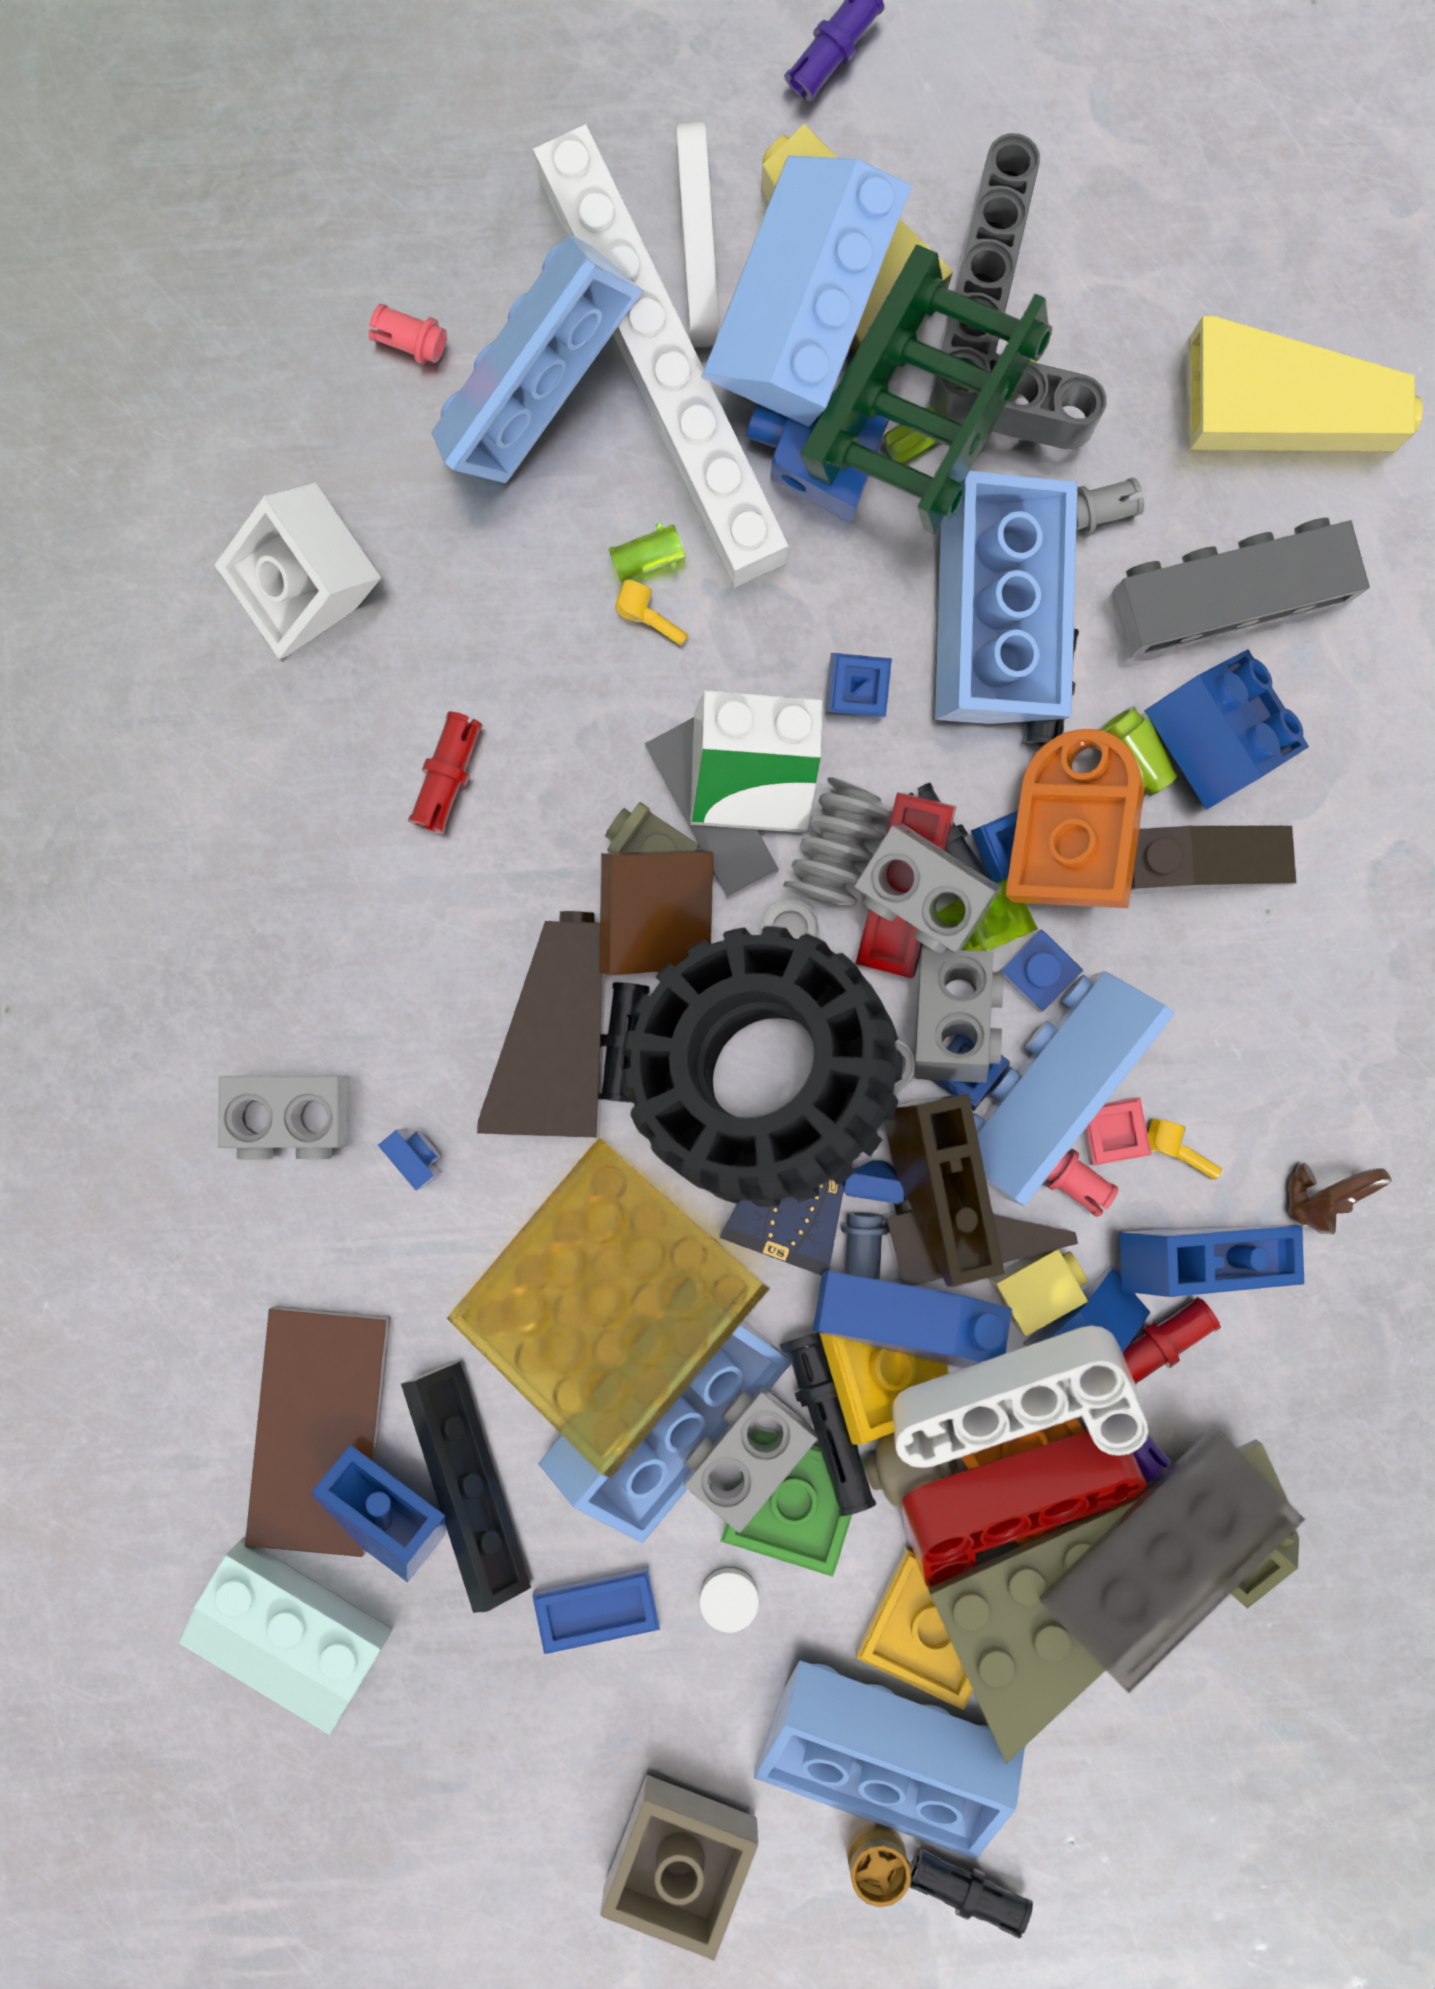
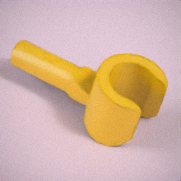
[615,580,689,646]
[1147,1118,1222,1180]

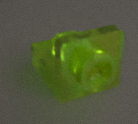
[937,879,1038,951]

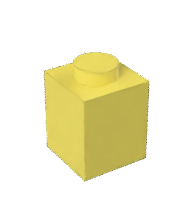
[988,1249,1088,1337]

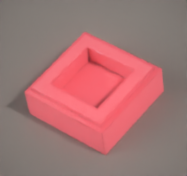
[1084,1097,1151,1165]

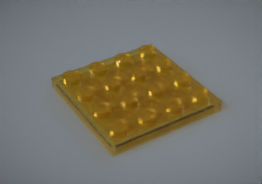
[447,1138,770,1478]

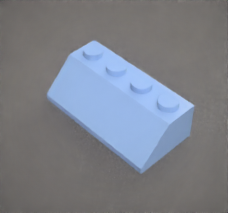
[701,156,912,427]
[431,233,644,483]
[935,471,1078,724]
[973,971,1175,1207]
[538,1280,791,1543]
[753,1660,1025,1859]

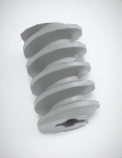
[783,777,892,908]

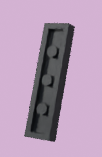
[401,1362,531,1613]

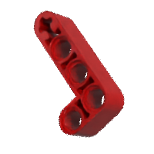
[901,1431,1147,1588]

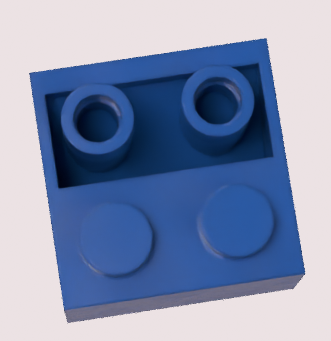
[1144,649,1309,810]

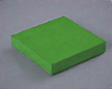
[720,1424,867,1577]

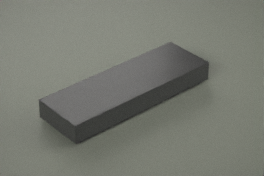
[645,717,779,899]

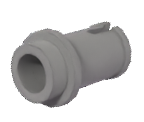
[1076,477,1144,533]

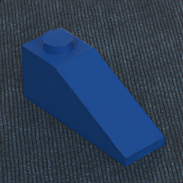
[1120,1225,1305,1297]
[812,1271,1012,1369]

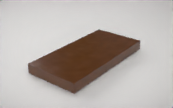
[245,1307,389,1557]

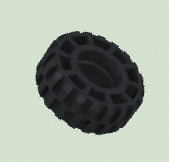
[621,926,902,1207]

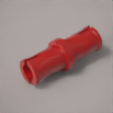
[408,711,483,834]
[1122,1297,1221,1384]

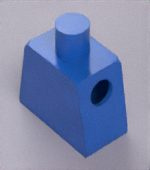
[746,391,889,523]

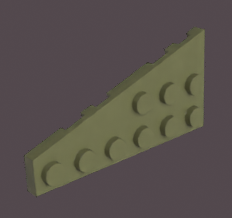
[928,1439,1288,1764]

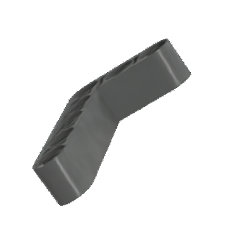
[930,133,1107,449]

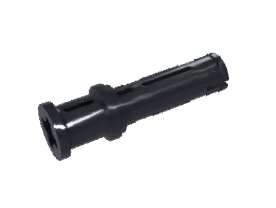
[779,1332,877,1517]

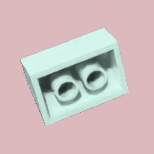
[178,1538,393,1735]

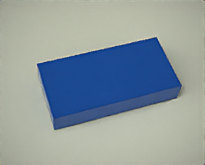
[532,1566,661,1654]

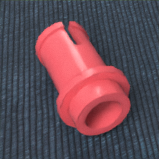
[368,303,447,365]
[1045,1149,1119,1217]

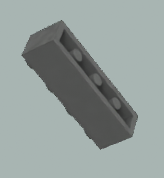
[1112,517,1370,658]

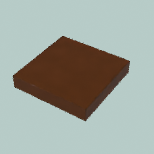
[599,850,713,975]

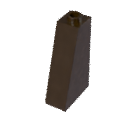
[477,911,606,1138]

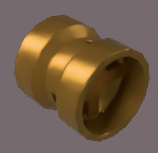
[847,1824,911,1907]

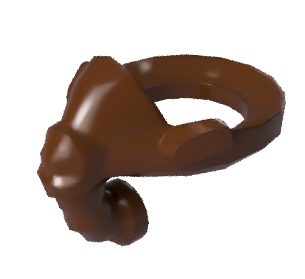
[1288,1162,1392,1235]

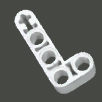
[892,1326,1148,1468]

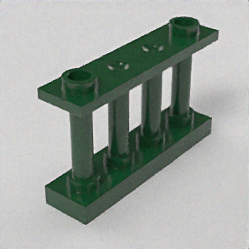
[800,244,1052,534]

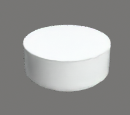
[760,899,819,939]
[700,1568,759,1633]

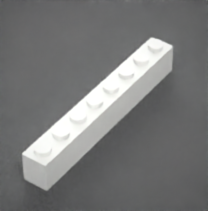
[533,124,789,588]

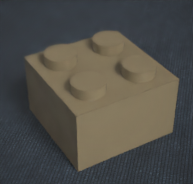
[600,1774,758,1961]

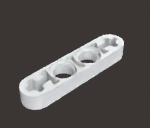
[676,121,719,348]

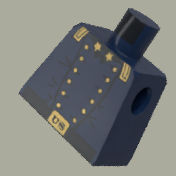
[719,1179,845,1276]

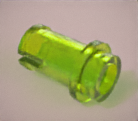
[608,523,686,583]

